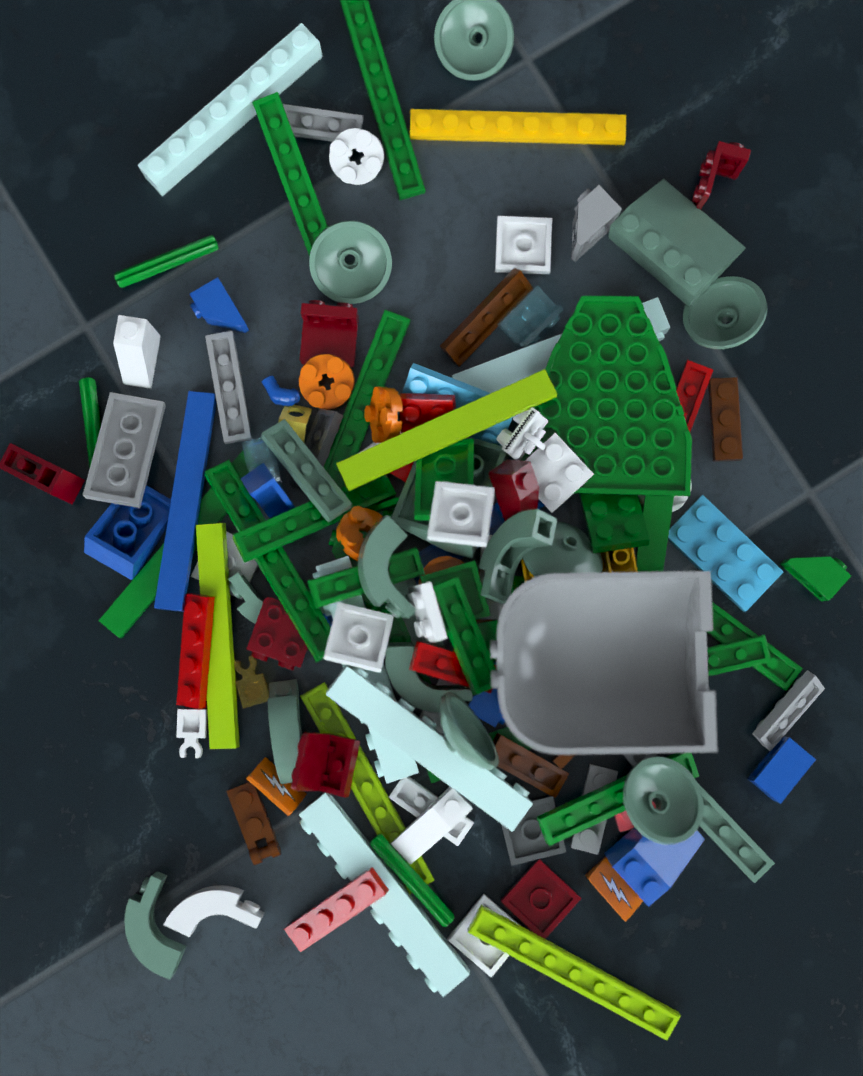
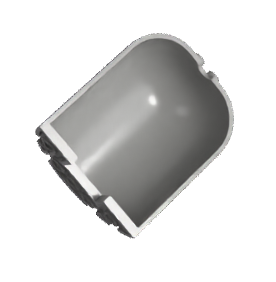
[490,571,717,754]

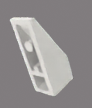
[391,786,473,865]

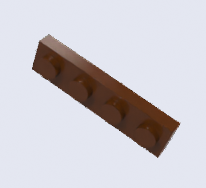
[440,268,533,367]

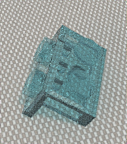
[497,286,564,348]

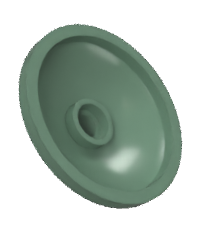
[434,0,514,80]
[309,220,392,304]
[683,276,767,349]
[523,521,603,577]
[440,692,499,770]
[623,757,704,845]

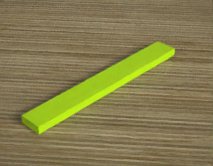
[336,369,557,491]
[196,523,240,749]
[300,682,434,894]
[467,904,681,1041]

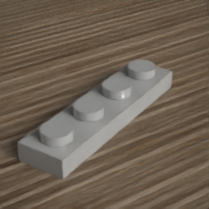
[205,331,252,444]

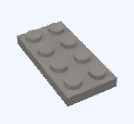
[83,392,166,508]

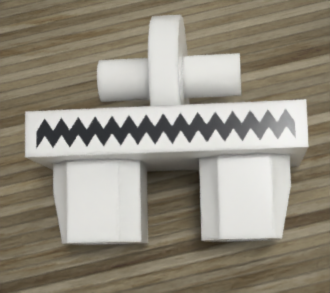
[496,407,548,461]

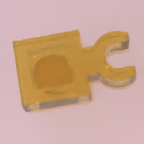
[234,656,269,709]

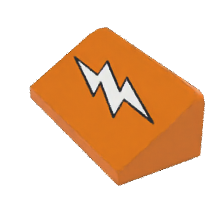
[246,757,307,816]
[585,856,643,922]

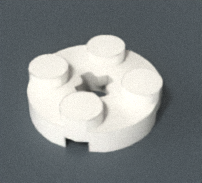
[329,128,384,185]

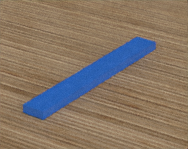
[154,391,217,612]

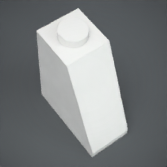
[113,315,161,389]

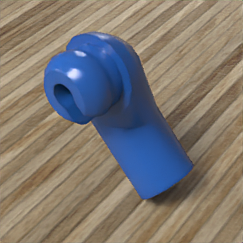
[262,376,301,407]

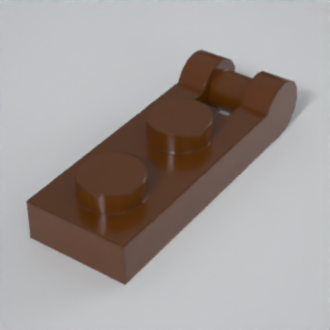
[226,782,281,865]

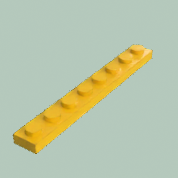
[410,109,626,145]

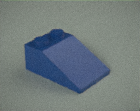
[84,485,171,580]
[604,827,705,907]

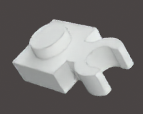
[176,709,207,758]

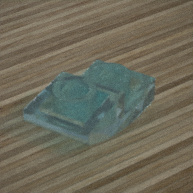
[242,438,283,488]

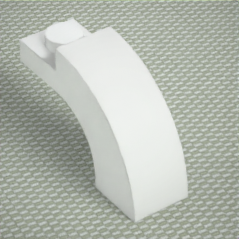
[164,885,265,937]

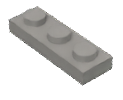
[283,104,363,142]
[752,670,825,752]
[570,764,618,855]

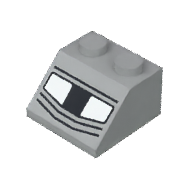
[571,185,622,262]

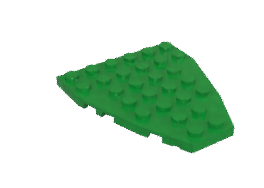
[520,296,692,496]

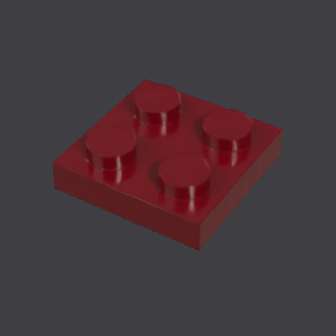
[500,859,581,939]

